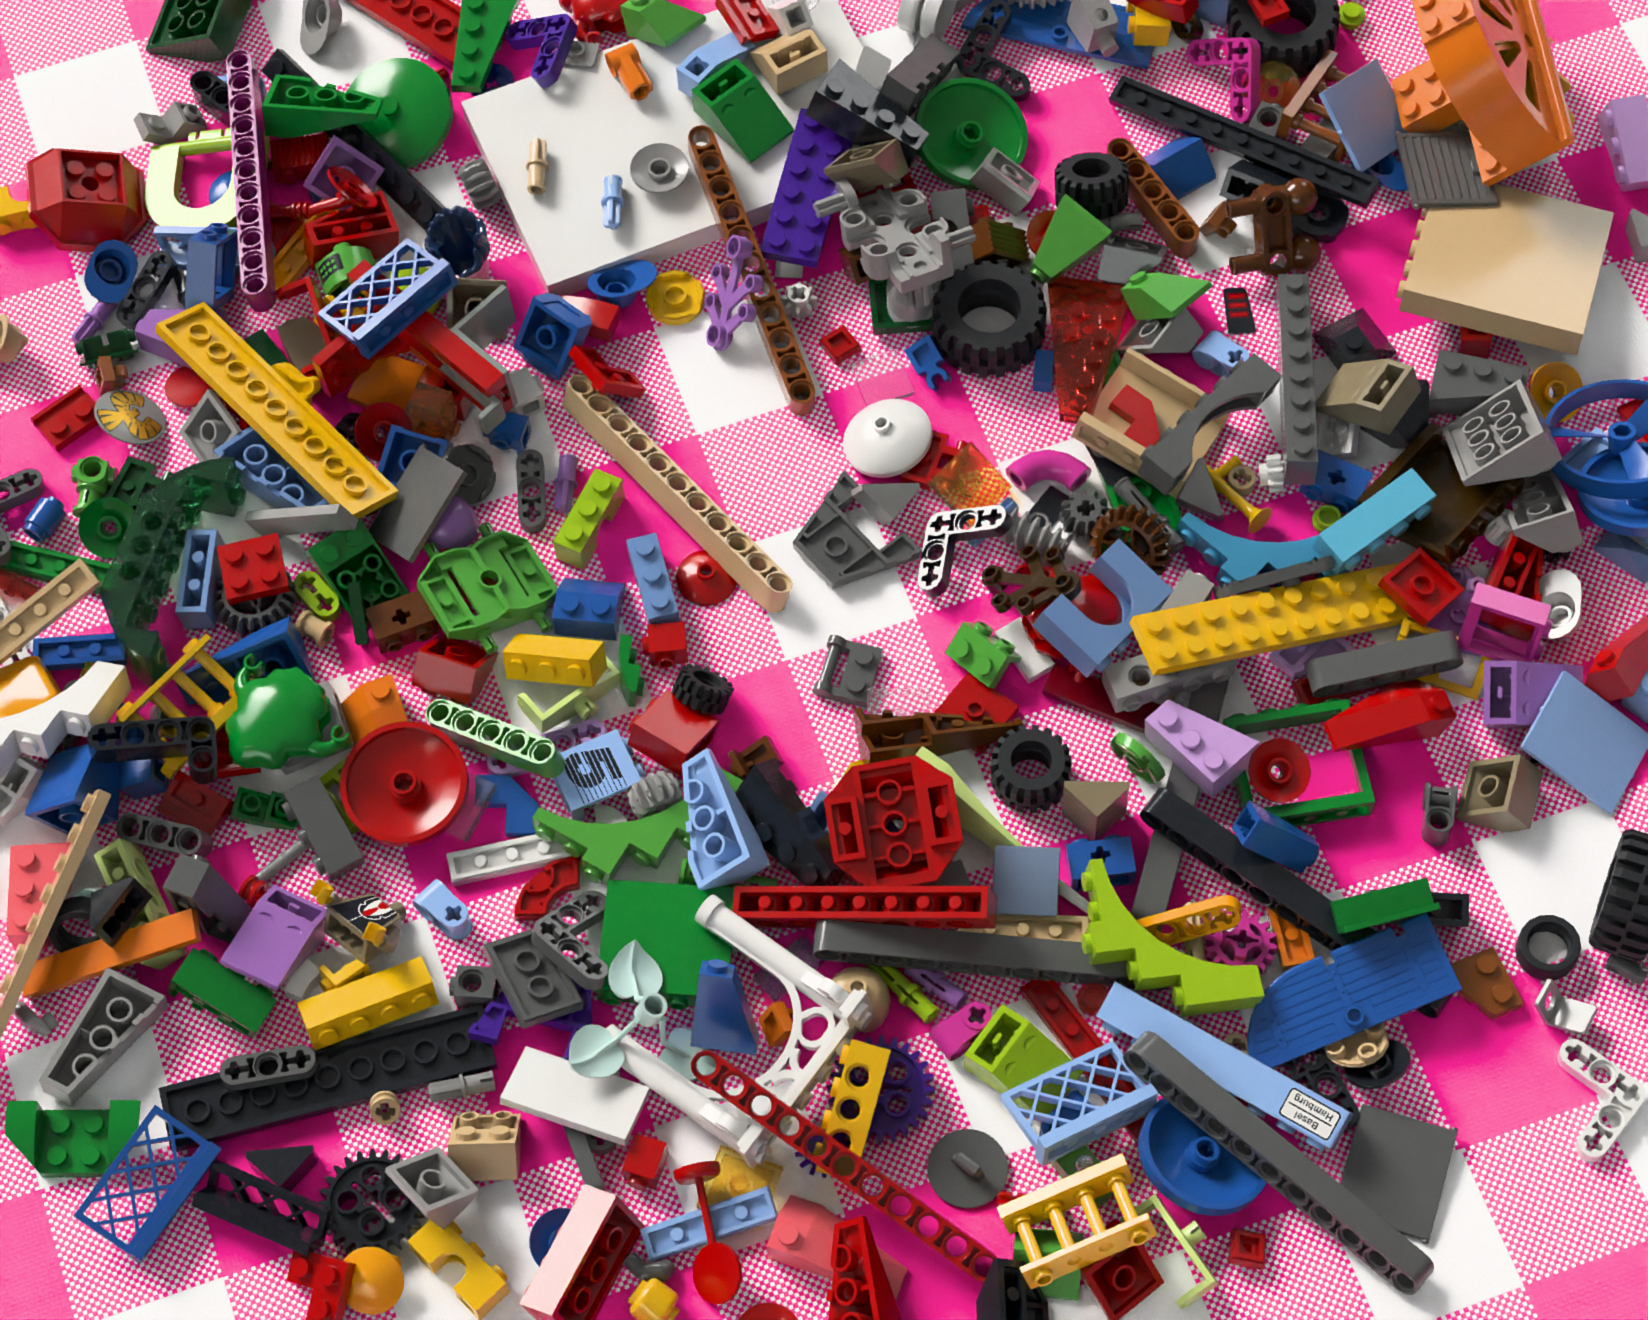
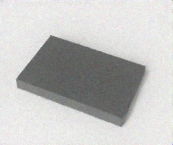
[483,929,584,1029]

